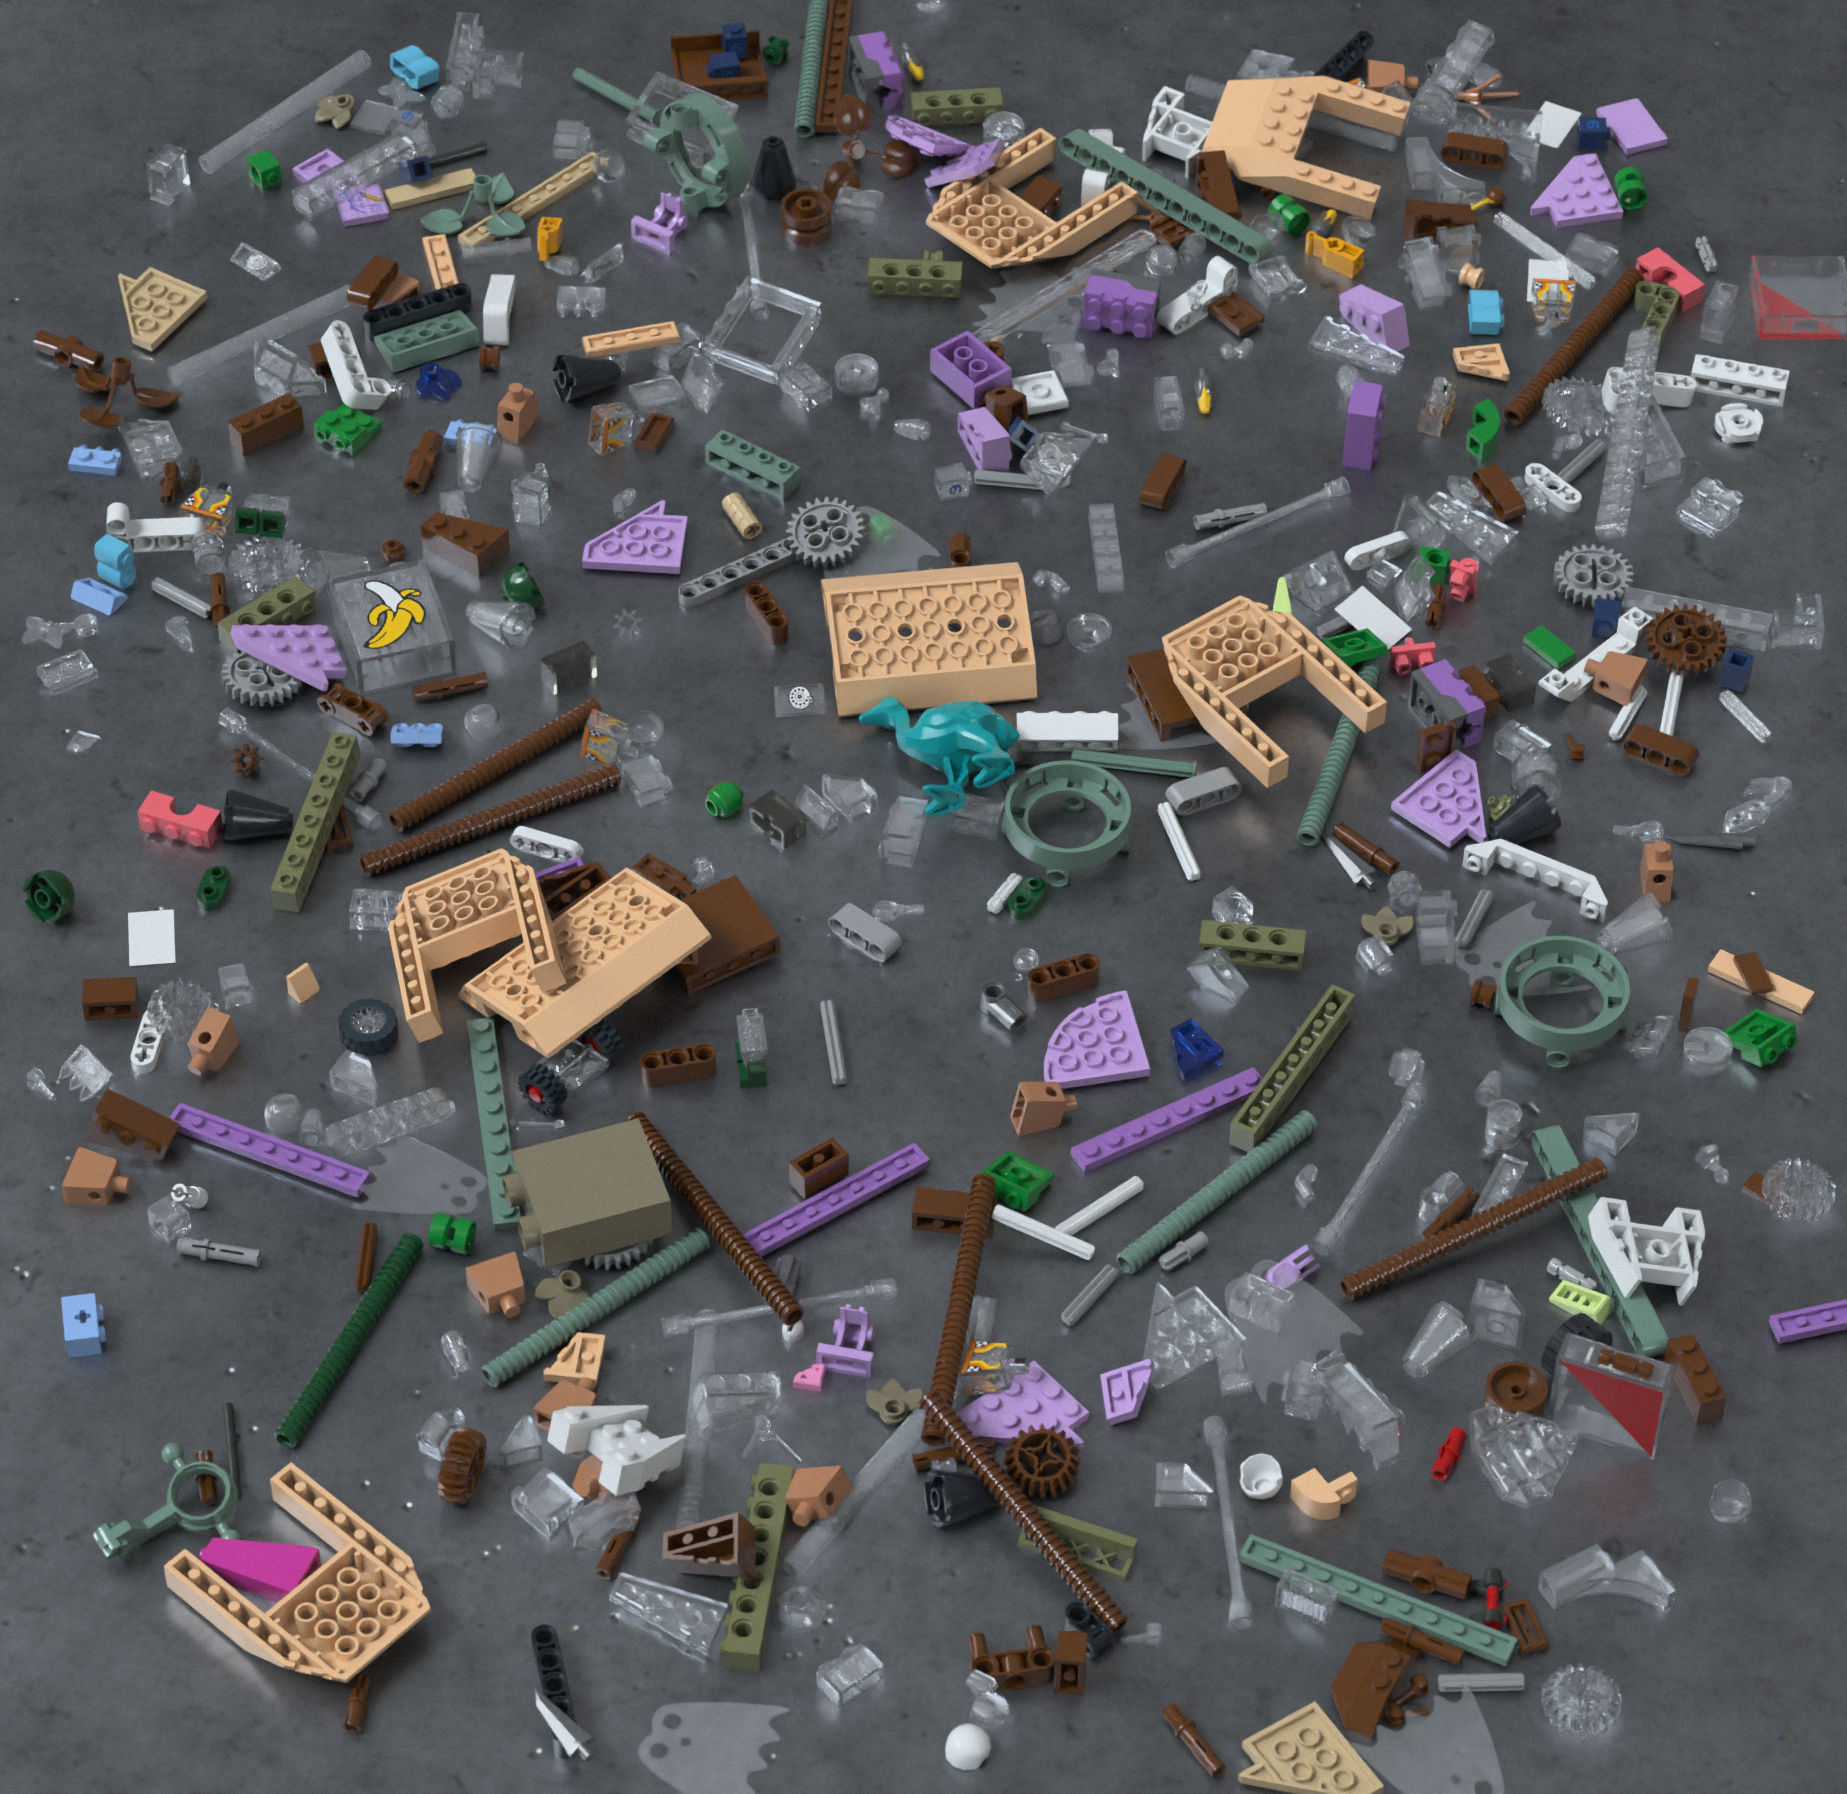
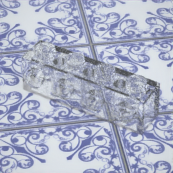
[446,12,484,91]
[1423,20,1494,111]

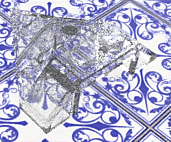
[1469,1404,1584,1509]

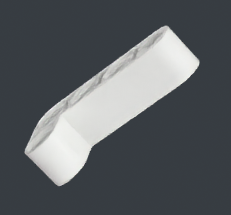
[1081,145,1125,206]
[1156,256,1238,335]
[483,274,516,346]
[321,320,392,410]
[1601,367,1697,414]
[106,502,205,552]

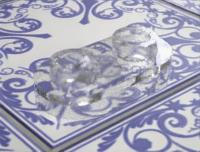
[1723,799,1770,834]

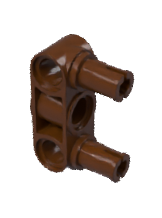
[968,1625,1055,1693]

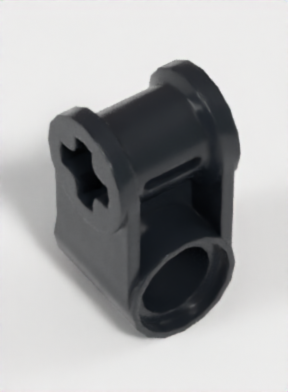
[1063,1602,1116,1659]

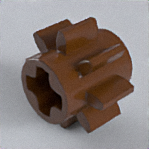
[230,744,264,776]

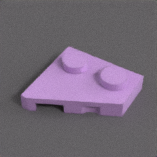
[1100,1358,1155,1425]

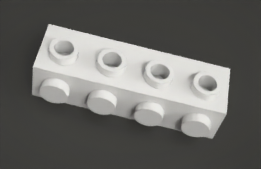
[1691,354,1790,407]
[1017,711,1118,752]

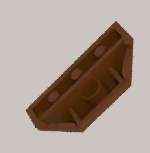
[1331,1640,1420,1741]

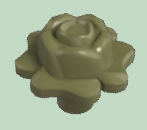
[1487,794,1513,821]

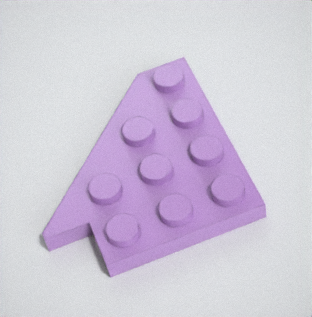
[924,137,1005,188]
[1530,153,1623,228]
[582,500,688,574]
[230,624,347,691]
[1391,749,1486,848]
[956,1361,1089,1450]

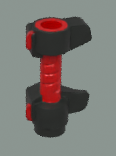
[1468,1568,1507,1630]

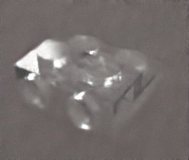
[1675,477,1745,538]

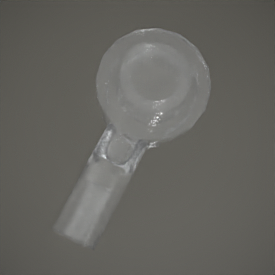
[1613,820,1665,844]
[872,900,924,924]

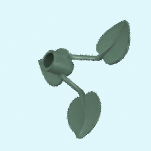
[420,173,525,237]

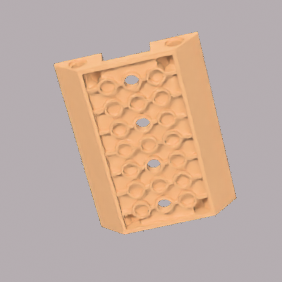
[821,562,1037,717]
[458,868,712,1058]

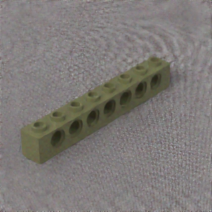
[270,732,361,913]
[1229,984,1355,1152]
[720,1463,794,1671]

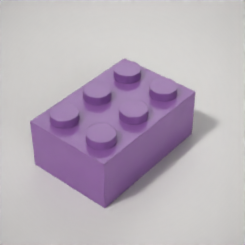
[930,331,1012,409]
[1342,381,1386,470]

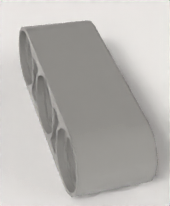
[1165,767,1243,816]
[828,903,903,962]

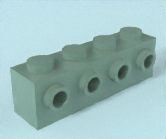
[705,429,801,501]

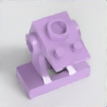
[631,192,688,254]
[816,1304,875,1378]

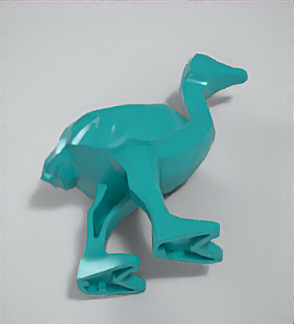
[859,696,1020,817]

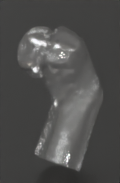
[1186,280,1208,312]
[1220,338,1253,360]
[1550,433,1582,460]
[613,488,636,520]
[1032,569,1069,595]
[690,856,713,891]
[1294,1164,1318,1203]

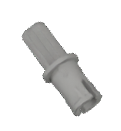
[1159,1231,1209,1271]

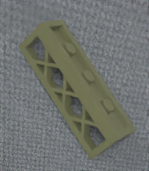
[1017,1505,1138,1582]

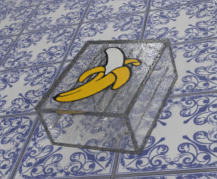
[328,559,457,696]

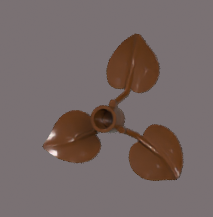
[823,94,918,200]
[75,357,180,428]

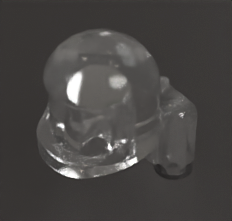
[965,1669,1010,1729]

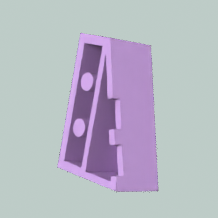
[1339,285,1410,356]
[958,407,1012,472]

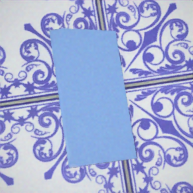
[71,578,128,615]

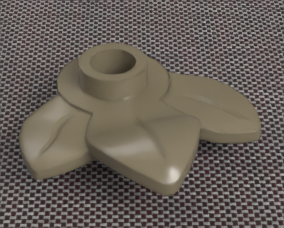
[315,94,355,130]
[1361,906,1413,946]
[535,1270,589,1319]
[866,1378,922,1425]

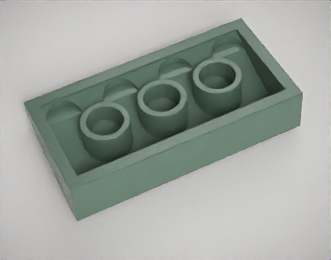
[374,310,480,373]

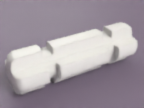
[987,873,1023,914]

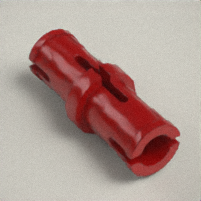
[1430,1427,1468,1481]

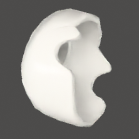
[1240,1453,1283,1500]
[945,1723,991,1770]

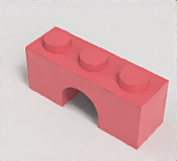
[1636,248,1705,313]
[137,791,223,849]

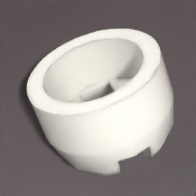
[782,1320,804,1342]

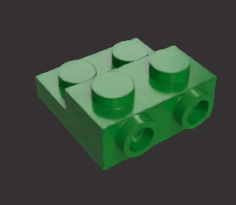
[313,403,382,455]
[1322,628,1388,667]
[1720,1008,1798,1067]
[982,1151,1055,1212]

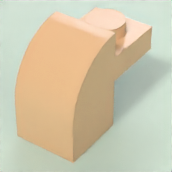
[1290,1468,1358,1520]

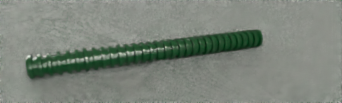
[274,1233,424,1448]

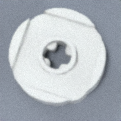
[1714,403,1763,444]

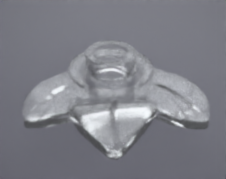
[1743,776,1792,807]

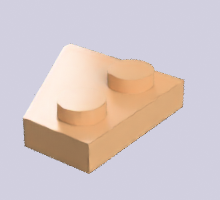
[1453,343,1510,381]
[543,1332,606,1386]

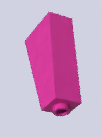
[198,1538,321,1603]

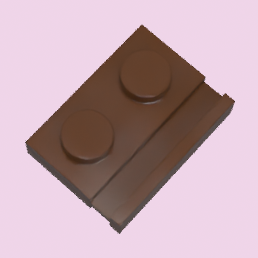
[1148,216,1201,250]
[1208,291,1265,336]
[1416,720,1457,772]

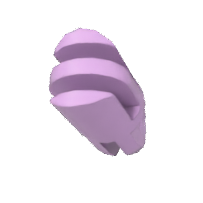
[1264,1244,1320,1293]

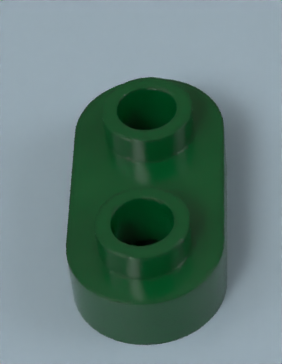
[196,866,231,911]
[1008,877,1047,919]

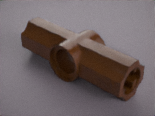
[33,330,105,372]
[403,430,443,494]
[949,532,972,568]
[1382,1548,1472,1599]

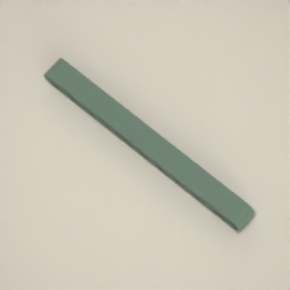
[1059,129,1272,264]
[1531,1125,1668,1360]

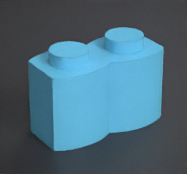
[390,45,440,89]
[1468,290,1504,335]
[94,534,136,590]

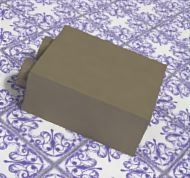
[502,1118,672,1268]

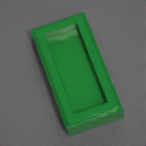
[1523,625,1576,669]

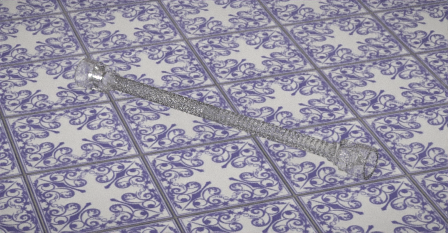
[736,179,769,322]
[1165,477,1350,568]
[218,707,384,832]
[1311,1083,1429,1257]
[662,1277,897,1339]
[1203,1416,1253,1630]

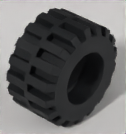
[1541,1313,1613,1389]

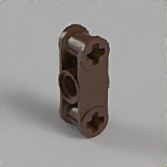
[317,683,389,736]

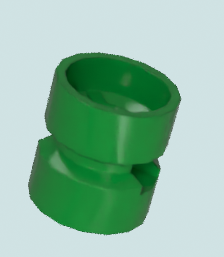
[1614,167,1649,210]
[1268,194,1311,236]
[428,1212,477,1255]

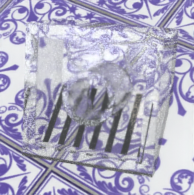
[1466,1278,1526,1351]

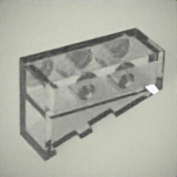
[1397,236,1453,312]

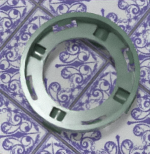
[643,93,749,214]
[1002,760,1132,887]
[1494,936,1630,1068]

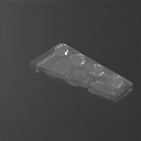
[1308,315,1405,377]
[1423,491,1519,565]
[609,1572,728,1656]

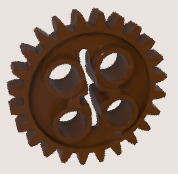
[1645,604,1727,676]

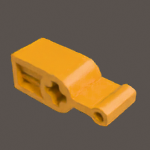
[537,217,563,261]
[1305,231,1365,279]

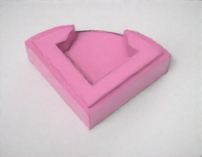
[793,1364,826,1392]

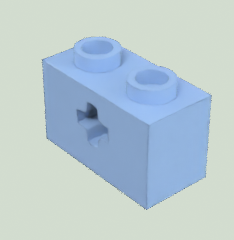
[61,1293,106,1358]

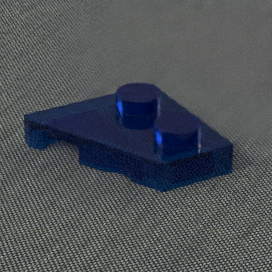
[1170,1018,1224,1080]

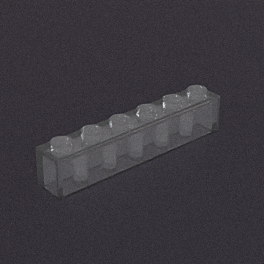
[291,131,418,220]
[1619,587,1772,652]

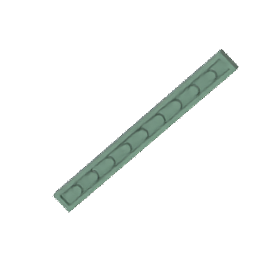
[466,1017,520,1231]
[1239,1534,1518,1667]

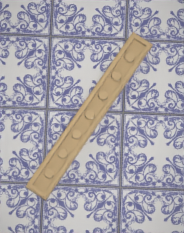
[458,151,608,252]

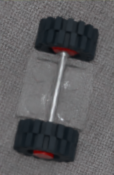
[517,1018,623,1115]

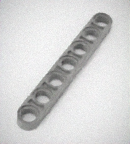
[678,538,818,607]

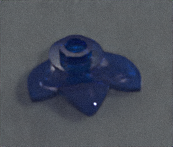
[415,362,462,401]

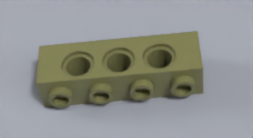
[910,87,1003,127]
[868,258,962,298]
[217,576,316,654]
[1198,920,1306,971]

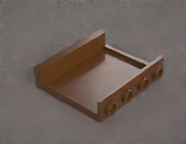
[670,30,768,102]
[1126,648,1249,742]
[674,875,781,995]

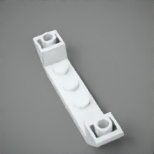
[1538,606,1654,702]
[1462,839,1608,923]

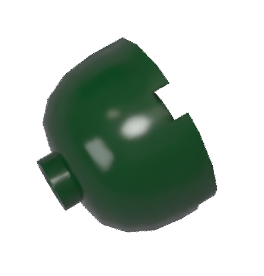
[500,561,545,612]
[23,870,75,923]

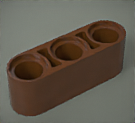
[1441,132,1509,170]
[347,255,399,310]
[1139,452,1187,510]
[1472,464,1526,522]
[745,581,789,645]
[1622,724,1700,776]
[1027,953,1100,1002]
[640,1043,716,1087]

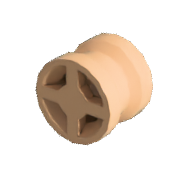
[1458,263,1485,290]

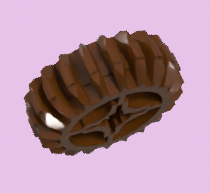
[1004,1423,1081,1499]
[437,1428,487,1505]

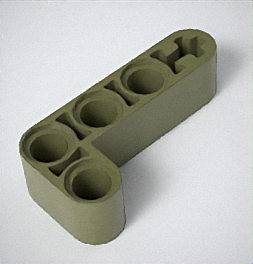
[1634,281,1680,361]

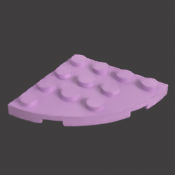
[885,115,972,157]
[1043,990,1150,1089]

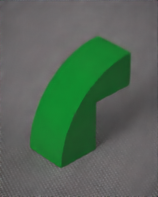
[1466,399,1500,462]

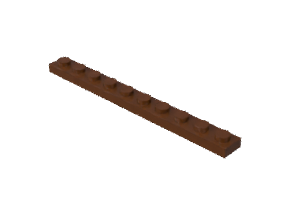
[815,0,853,133]

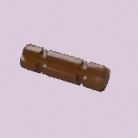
[1598,1348,1654,1380]

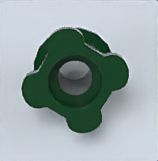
[762,35,789,65]

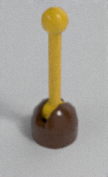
[1471,186,1506,210]

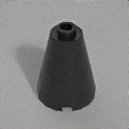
[751,136,797,201]
[552,354,621,402]
[1487,785,1561,844]
[223,790,294,841]
[924,1470,1000,1528]

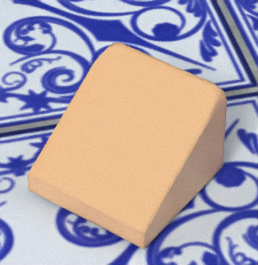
[287,963,320,1003]

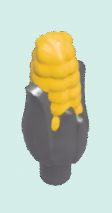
[901,42,924,81]
[1310,209,1337,238]
[1194,368,1214,415]

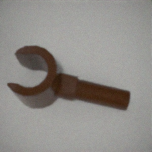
[1564,732,1585,759]
[1393,1673,1429,1705]
[1385,1703,1428,1726]

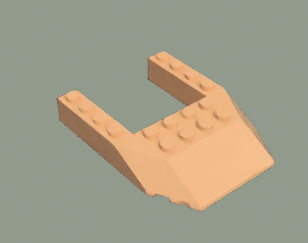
[1203,76,1410,220]
[926,128,1138,268]
[1162,596,1387,788]
[388,848,567,1043]
[164,1462,431,1683]

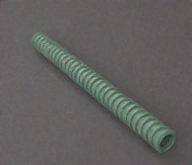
[794,0,829,138]
[1297,661,1382,846]
[1116,1110,1318,1274]
[482,1227,710,1387]

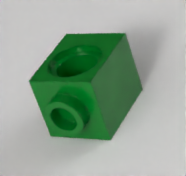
[247,150,282,190]
[1415,546,1452,585]

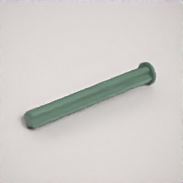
[572,68,663,126]
[1071,749,1198,778]

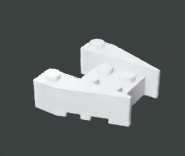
[1142,86,1212,178]
[1588,1197,1705,1306]
[547,1405,686,1496]

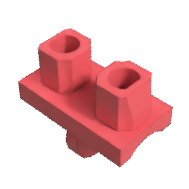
[1449,558,1479,602]
[1389,637,1436,675]

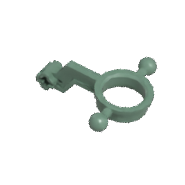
[93,1442,243,1560]

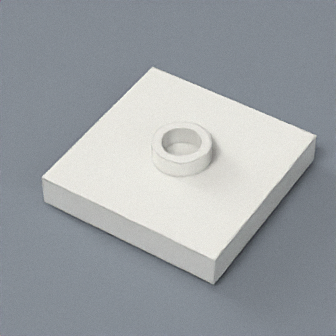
[1011,370,1069,415]

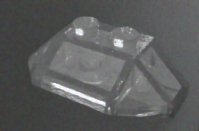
[253,336,327,401]

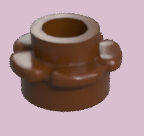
[381,539,405,562]

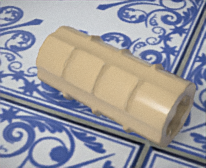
[722,493,762,540]

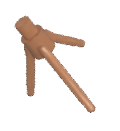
[1457,74,1519,121]
[1127,194,1168,244]

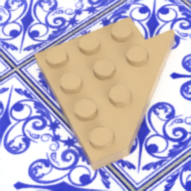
[118,267,207,352]
[1238,1701,1384,1794]

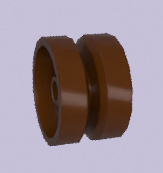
[781,188,832,246]
[1483,1361,1548,1435]

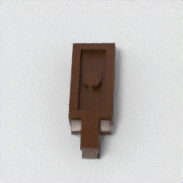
[631,853,697,900]

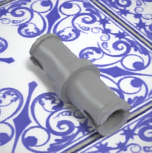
[349,758,387,802]

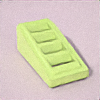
[1272,577,1292,615]
[1549,1280,1613,1326]

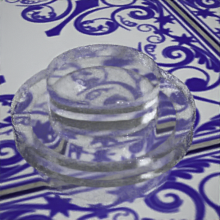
[73,614,98,637]
[1013,948,1039,973]

